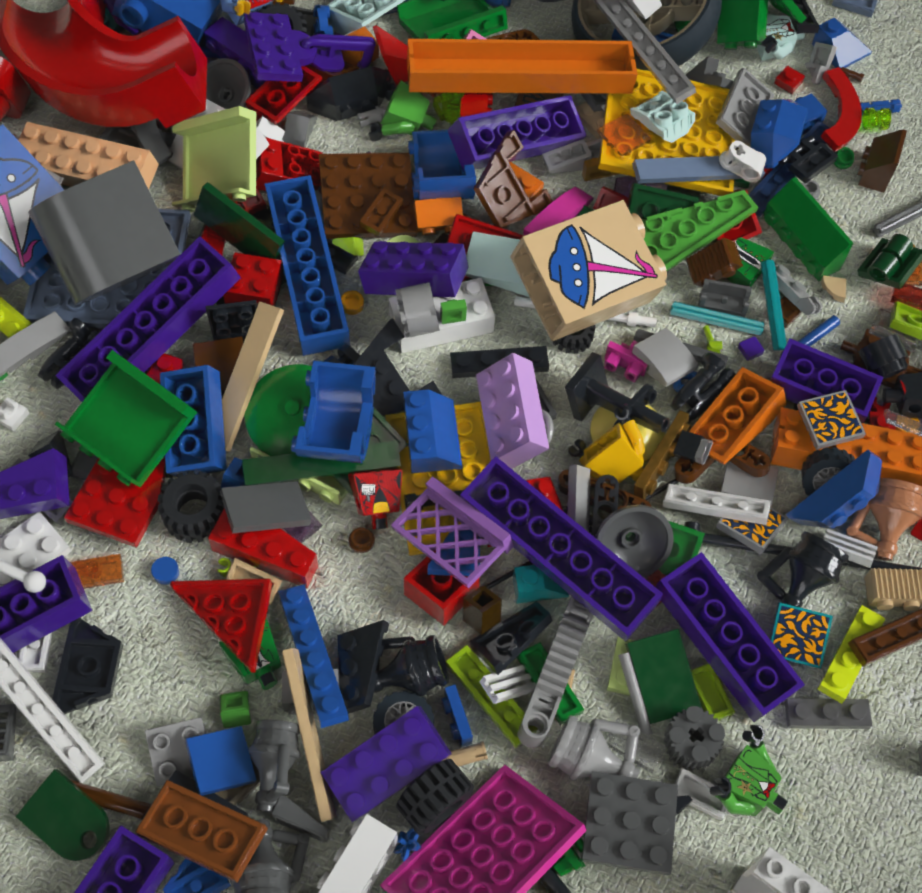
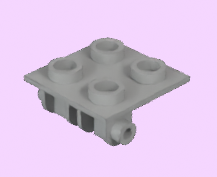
[145,717,206,786]

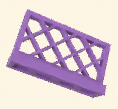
[391,476,514,589]

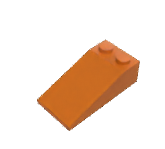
[689,367,786,465]

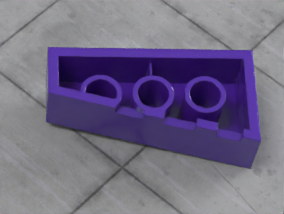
[0,448,70,519]

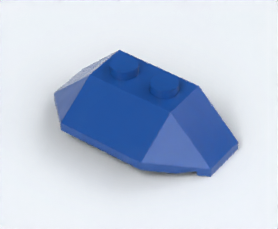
[751,99,808,169]
[786,450,882,529]

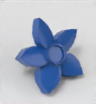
[393,829,421,861]

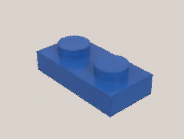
[441,685,473,748]

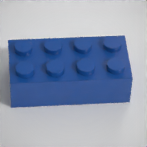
[160,365,227,477]

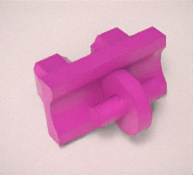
[604,340,648,382]

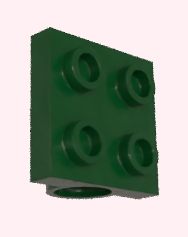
[857,234,922,289]

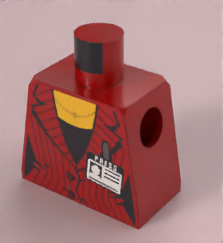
[348,469,402,529]

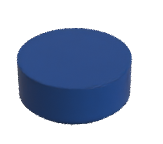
[151,556,179,585]

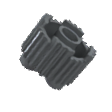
[664,706,725,770]

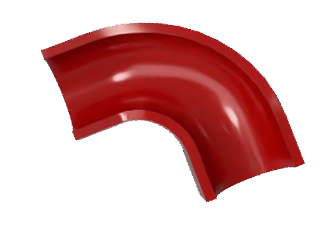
[0,0,207,128]

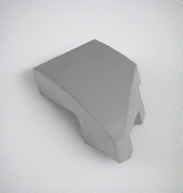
[805,42,837,84]

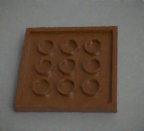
[319,153,418,239]

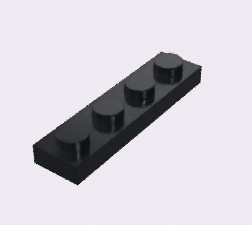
[450,346,549,378]

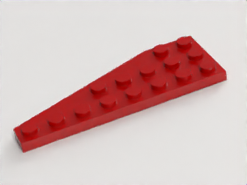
[64,353,184,548]

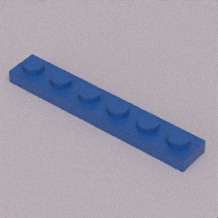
[278,585,349,728]

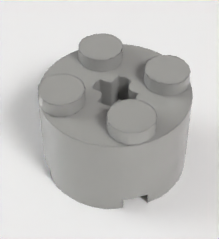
[395,283,440,338]

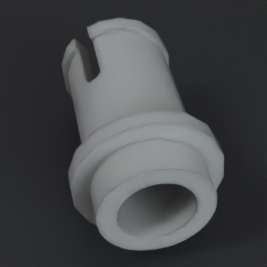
[357,106,385,128]

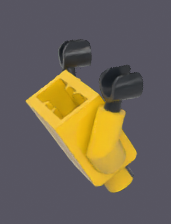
[568,403,645,483]

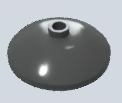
[206,58,251,109]
[596,505,673,577]

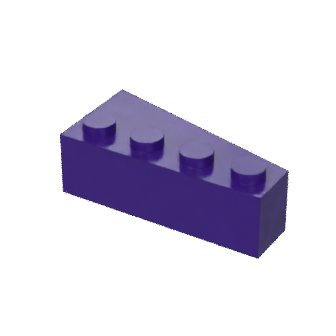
[204,17,267,89]

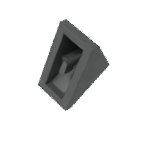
[283,111,317,147]

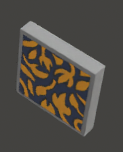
[797,390,866,450]
[716,508,788,554]

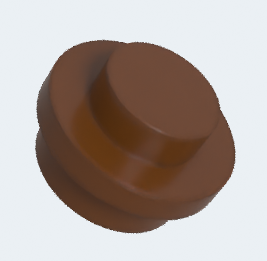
[349,527,375,553]

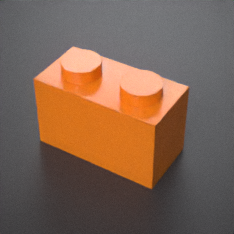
[414,197,463,235]

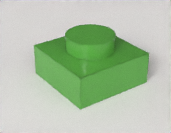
[440,299,467,324]

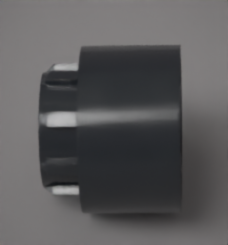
[858,334,909,380]

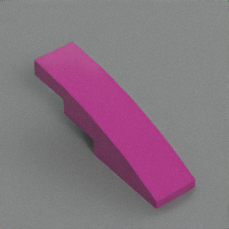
[523,186,594,235]

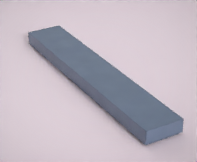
[632,156,765,184]

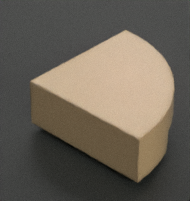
[821,275,846,303]

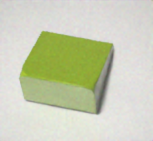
[332,237,364,256]

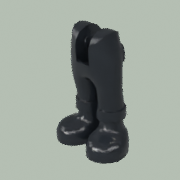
[38,318,99,389]
[670,352,736,423]

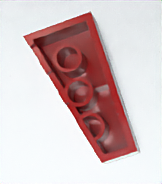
[208,508,318,588]

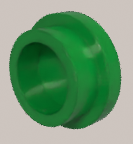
[833,147,854,169]

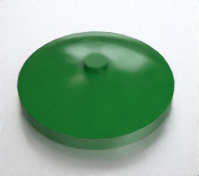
[245,364,312,456]

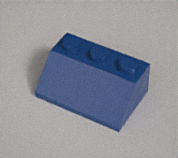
[403,390,462,473]

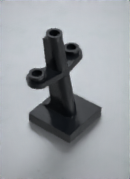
[565,352,669,433]

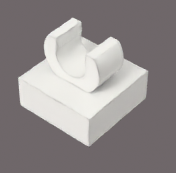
[0,397,30,432]

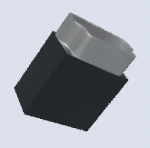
[673,430,713,465]

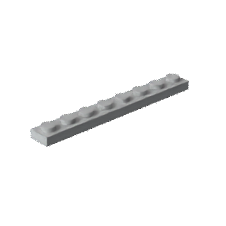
[593,0,696,104]

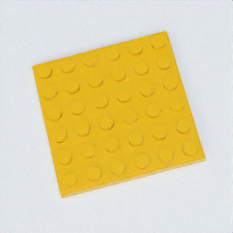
[598,69,736,196]

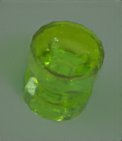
[862,108,891,130]

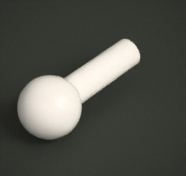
[0,560,46,593]

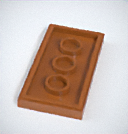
[135,780,268,883]

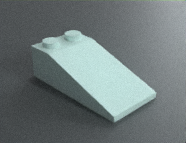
[465,232,530,297]

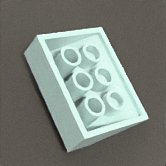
[328,0,405,35]

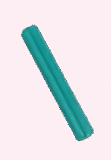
[760,259,787,351]
[670,301,765,336]

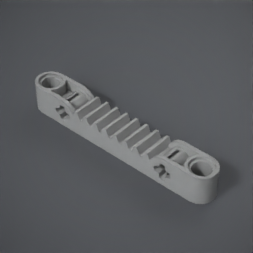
[518,596,593,748]

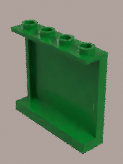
[397,0,508,39]
[55,350,197,487]

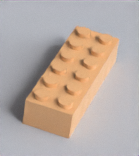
[18,122,159,189]

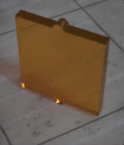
[597,114,651,157]

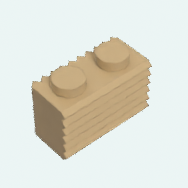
[864,568,922,611]

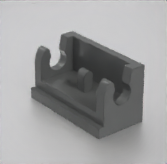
[698,279,752,317]

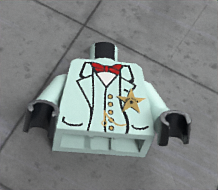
[757,12,805,61]

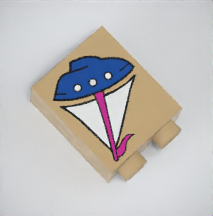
[510,200,667,341]

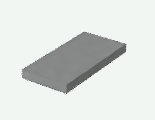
[716,67,774,148]

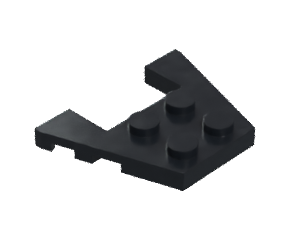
[353,318,442,416]

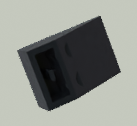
[205,300,258,343]

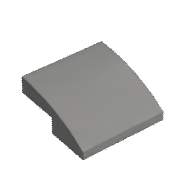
[632,328,698,387]

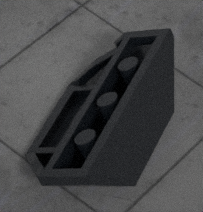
[306,66,391,121]

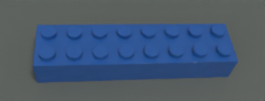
[265,175,351,356]

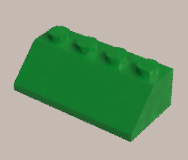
[763,177,853,282]

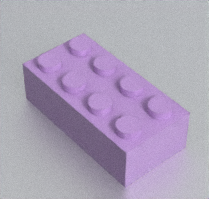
[476,353,549,469]

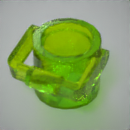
[432,93,465,124]

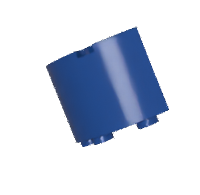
[408,130,476,200]
[291,361,376,464]

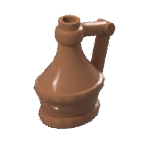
[846,478,922,561]

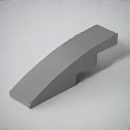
[542,138,602,174]
[0,311,71,377]

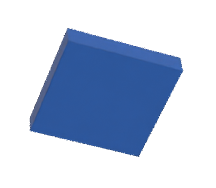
[185,726,256,796]

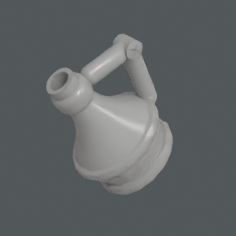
[548,715,640,781]

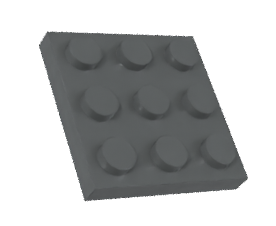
[581,771,678,875]

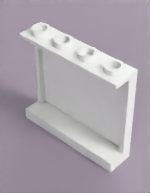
[731,847,834,893]

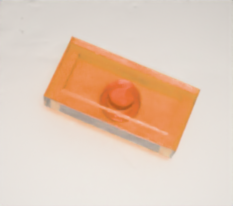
[70,554,124,589]

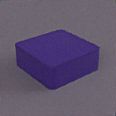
[738,336,764,361]

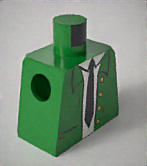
[726,237,774,287]
[219,619,282,690]

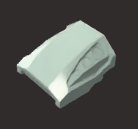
[630,91,695,143]

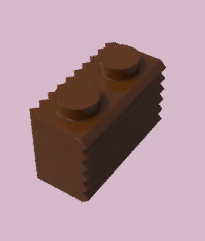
[686,238,743,287]

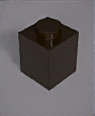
[463,585,502,635]

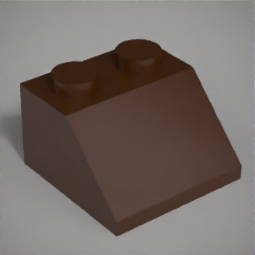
[857,129,907,193]

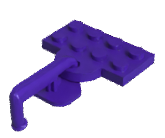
[243,12,376,82]

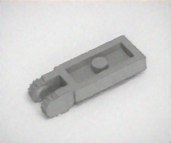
[775,265,823,315]

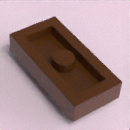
[359,187,403,237]

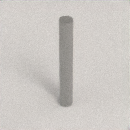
[618,652,652,736]

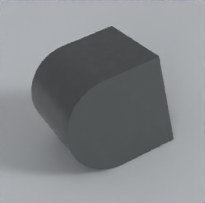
[28,160,180,305]

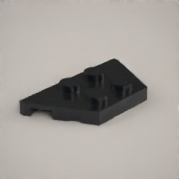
[52,617,123,714]

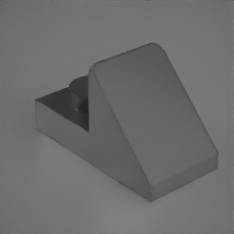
[686,57,733,89]

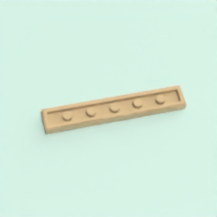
[222,301,284,452]
[282,648,337,822]

